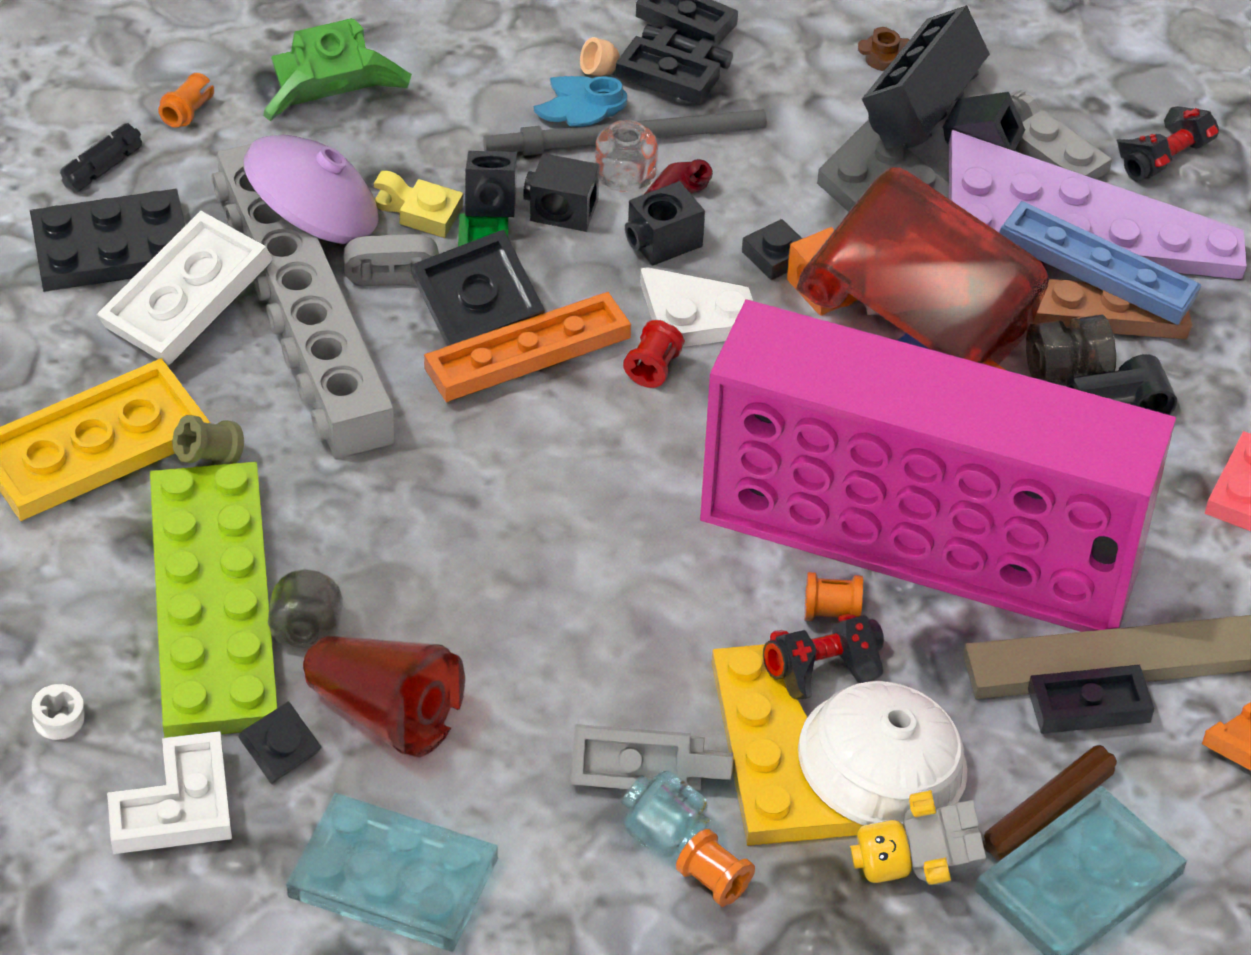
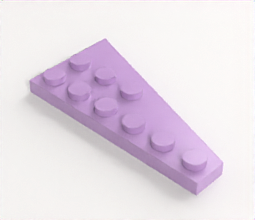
[949,130,1247,279]

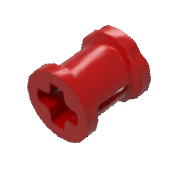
[623,320,685,388]

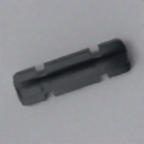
[60,123,142,192]

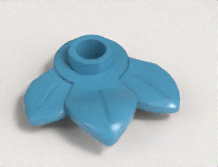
[533,76,627,127]

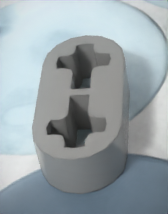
[343,234,439,286]

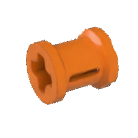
[804,572,863,621]
[676,829,755,907]

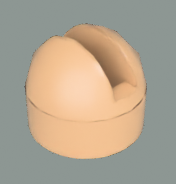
[580,37,620,77]

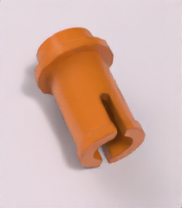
[158,73,214,128]

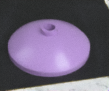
[244,134,379,244]

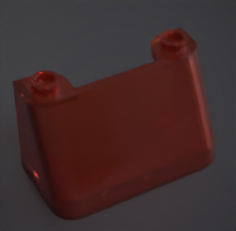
[796,167,1049,367]

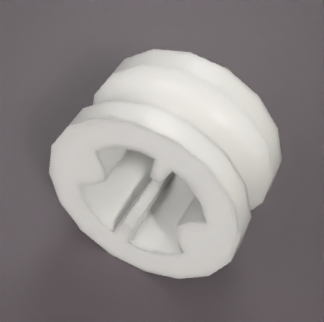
[32,684,84,740]

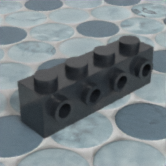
[862,5,990,149]

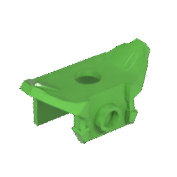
[263,18,412,121]

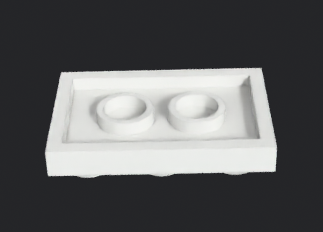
[96,211,273,366]

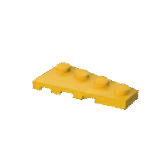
[711,644,863,846]

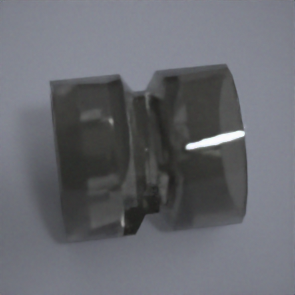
[1026,314,1116,386]

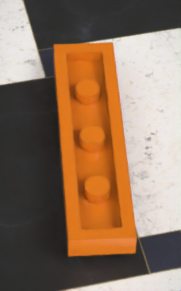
[424,292,631,402]

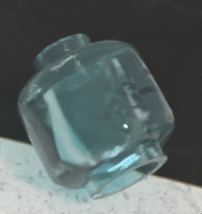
[621,771,711,858]

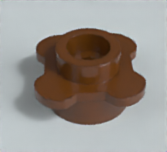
[858,27,910,71]

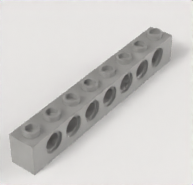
[212,144,395,459]

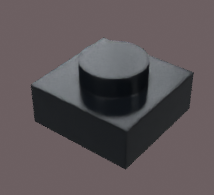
[742,219,803,280]
[238,701,322,784]

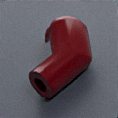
[644,159,713,194]

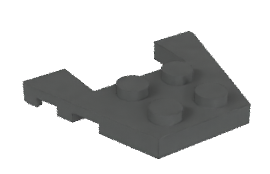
[817,119,949,238]

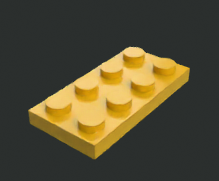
[0,358,211,522]

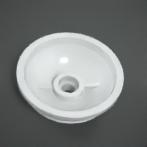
[798,681,967,825]

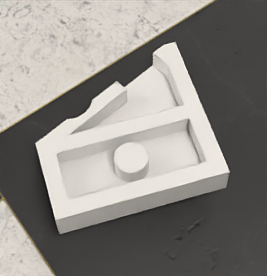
[640,267,753,347]

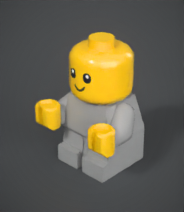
[850,790,986,885]

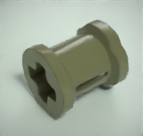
[172,415,244,465]

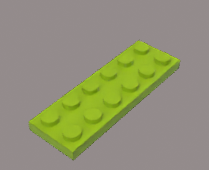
[150,461,278,738]

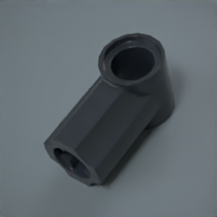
[1066,354,1177,415]

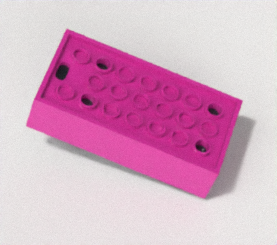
[700,299,1176,632]

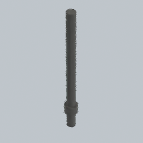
[483,109,767,156]

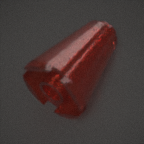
[303,636,466,758]

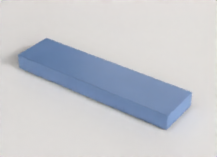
[997,201,1201,325]

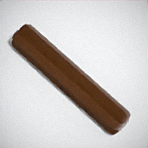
[983,745,1117,861]

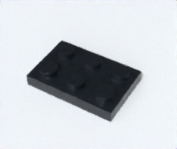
[30,188,185,292]

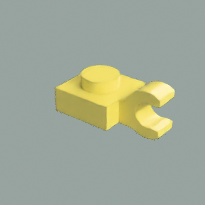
[374,171,464,238]

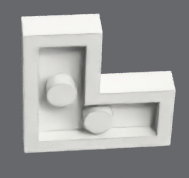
[107,731,232,854]

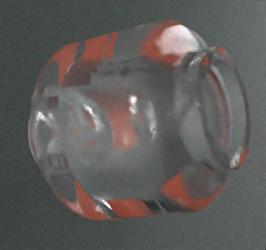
[595,120,658,193]

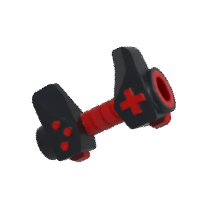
[1116,106,1219,181]
[763,614,884,699]

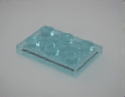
[975,785,1187,955]
[286,793,498,952]

